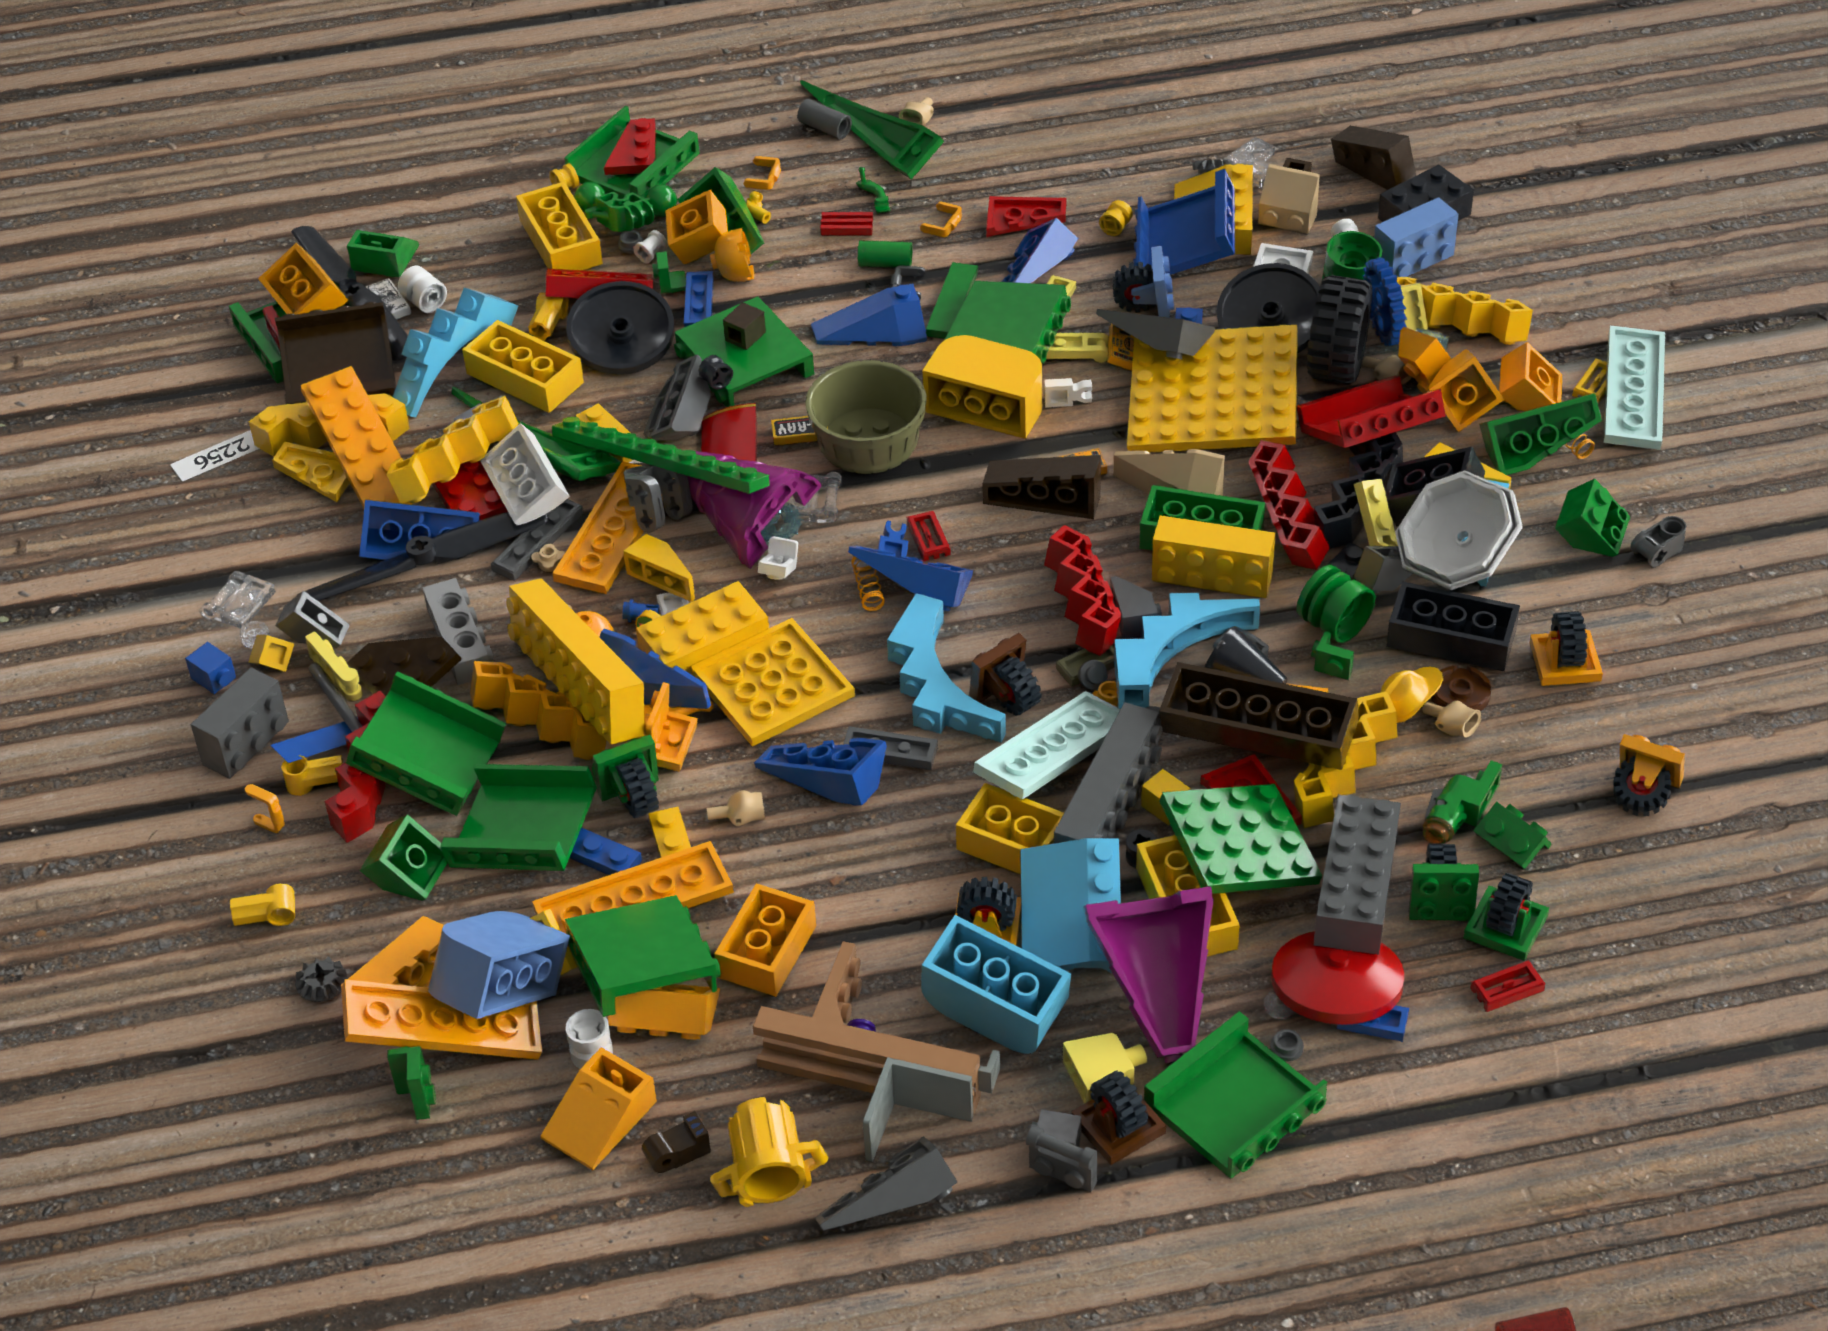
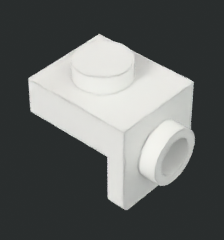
[758,536,798,580]

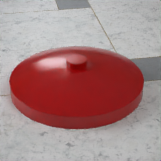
[1271,931,1404,1025]

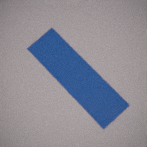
[270,717,358,763]

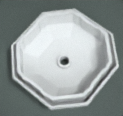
[1395,470,1523,590]

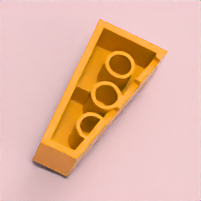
[341,916,444,987]

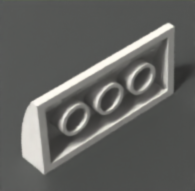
[480,423,570,525]

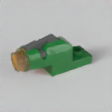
[1423,760,1503,844]

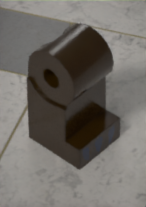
[641,1111,711,1173]

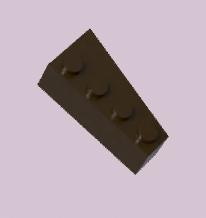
[982,455,1101,519]

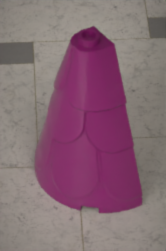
[688,451,822,569]
[1083,886,1214,1064]

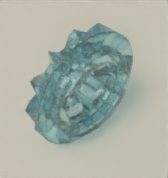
[760,502,802,542]

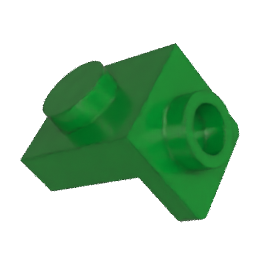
[652,251,686,294]
[1311,631,1354,680]

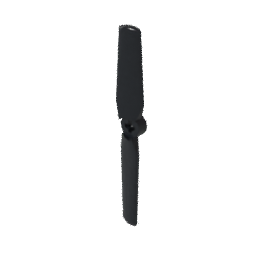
[291,226,408,361]
[297,512,548,601]

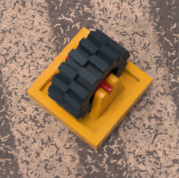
[1529,611,1603,686]
[1613,734,1685,816]
[955,877,1021,946]

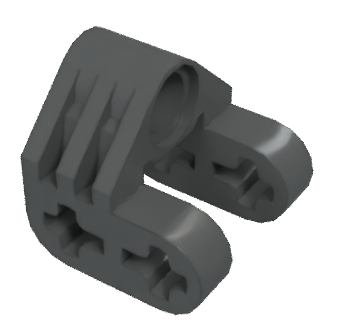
[624,465,693,533]

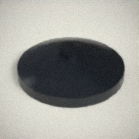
[1217,263,1320,353]
[566,281,675,375]

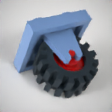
[1112,246,1175,318]

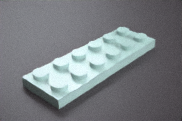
[1603,325,1665,450]
[973,691,1121,800]

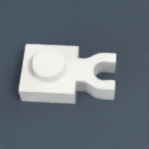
[1045,378,1092,408]

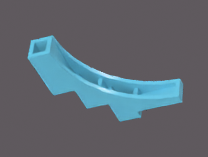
[393,287,518,417]
[887,593,1006,742]
[1114,593,1260,709]

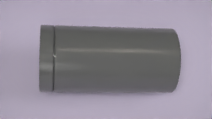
[797,99,852,139]

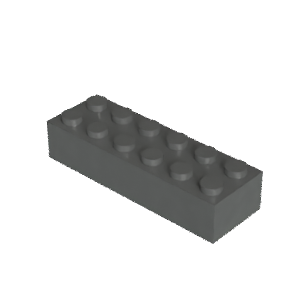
[1054,702,1162,844]
[1314,794,1401,955]

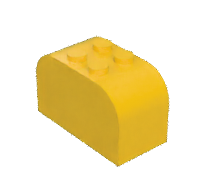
[922,335,1042,439]

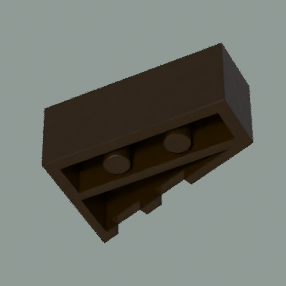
[1331,125,1416,190]

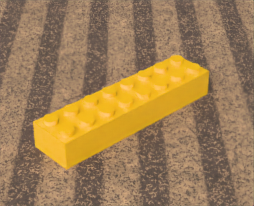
[506,578,645,745]

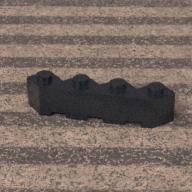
[1314,432,1403,549]

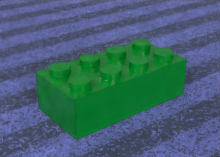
[1139,485,1265,551]

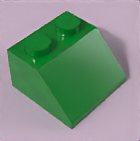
[359,814,447,901]

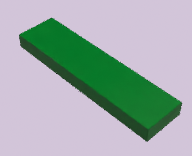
[926,262,978,339]

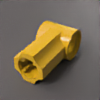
[528,292,569,341]
[281,755,343,796]
[230,884,295,926]

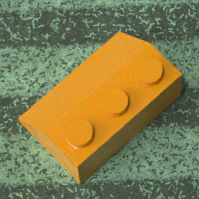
[608,983,720,1040]

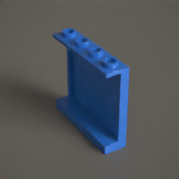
[1133,169,1235,275]

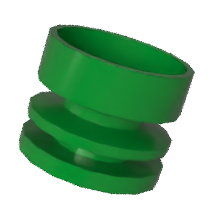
[1322,231,1383,280]
[1296,564,1376,643]

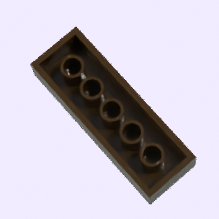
[1159,662,1359,770]

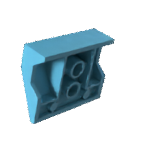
[1020,838,1121,973]

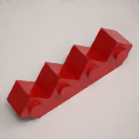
[1248,440,1330,570]
[1044,525,1121,656]
[324,691,386,843]

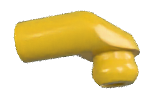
[746,191,771,224]

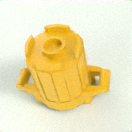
[710,1097,828,1207]

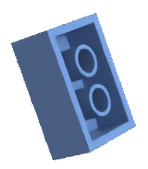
[1374,197,1459,277]

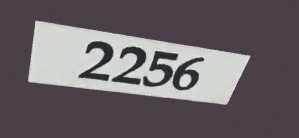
[170,430,260,482]

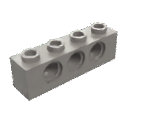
[422,578,494,685]

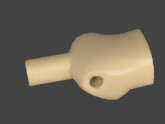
[899,97,934,125]
[1363,355,1412,385]
[1423,701,1481,737]
[707,790,765,826]

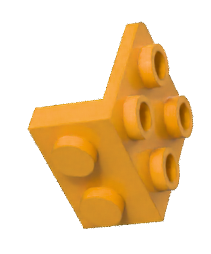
[643,682,698,772]

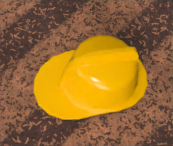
[1380,666,1443,723]

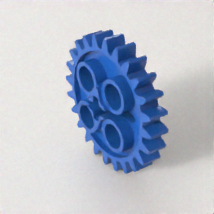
[1362,257,1407,346]

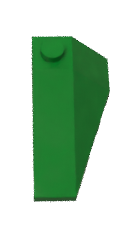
[677,167,764,254]
[1479,393,1602,475]

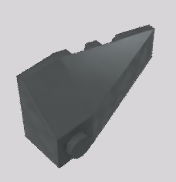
[1096,309,1215,360]
[815,1136,958,1230]

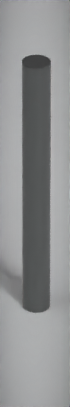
[308,663,362,732]

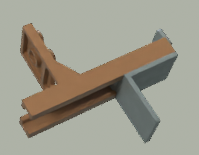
[753,941,1000,1162]

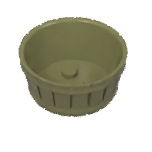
[805,360,926,474]

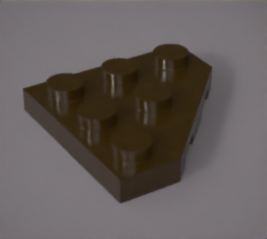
[347,636,462,696]

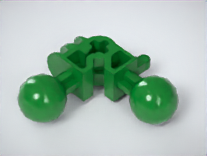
[574,182,678,232]

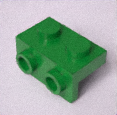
[1473,801,1552,869]
[387,1046,436,1120]

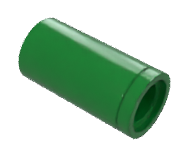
[858,240,913,268]

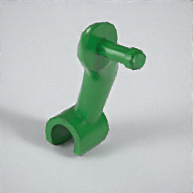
[856,167,891,214]

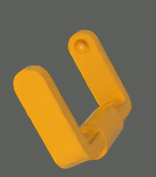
[743,156,781,190]
[920,201,962,237]
[245,784,285,833]

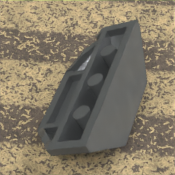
[643,354,711,440]

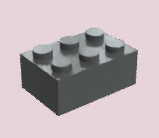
[190,667,289,779]

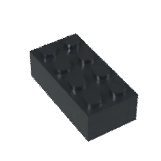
[1386,581,1520,672]

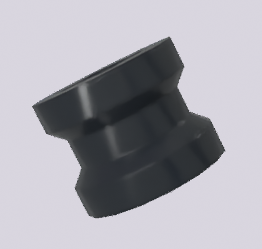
[698,355,733,390]
[1126,829,1157,869]

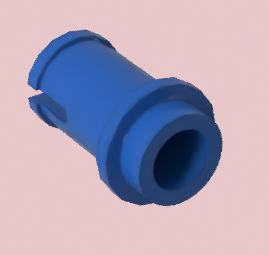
[622,599,660,623]

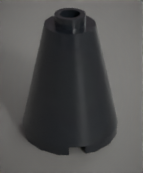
[1204,626,1288,684]

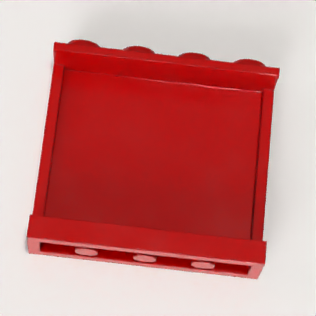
[1296,375,1446,448]

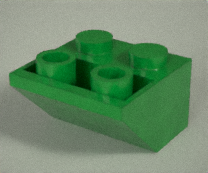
[347,230,419,278]
[1555,479,1630,557]

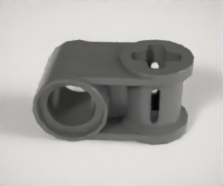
[1630,516,1686,567]

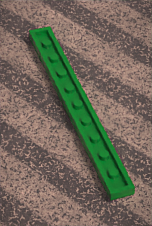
[552,417,770,494]

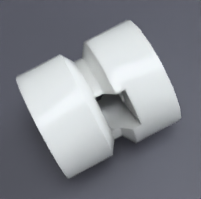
[398,266,447,313]
[566,1009,613,1069]

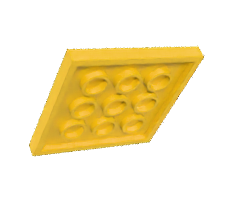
[691,618,855,747]

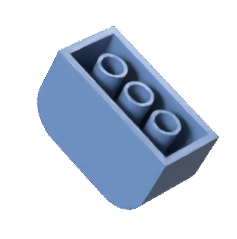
[428,911,570,1019]

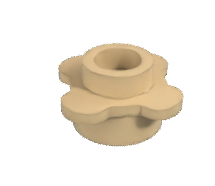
[531,544,565,572]

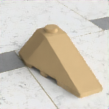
[1114,449,1225,496]

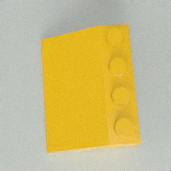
[1174,164,1253,255]

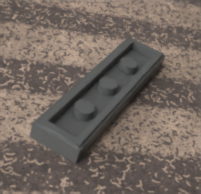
[491,499,584,581]

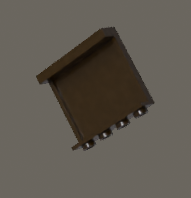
[275,302,396,404]

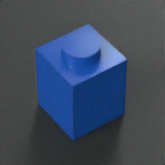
[185,641,236,694]

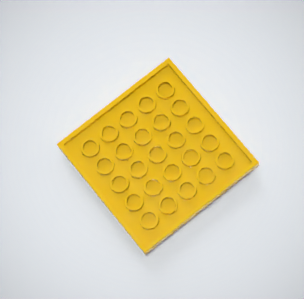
[1127,325,1298,453]

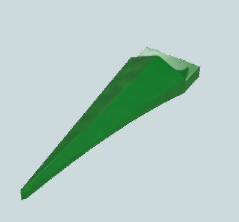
[800,80,944,180]
[451,387,621,481]

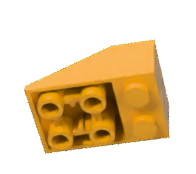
[540,1047,657,1171]

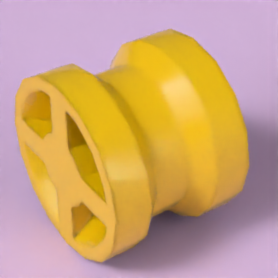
[549,163,579,189]

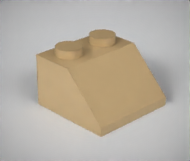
[1258,164,1320,234]

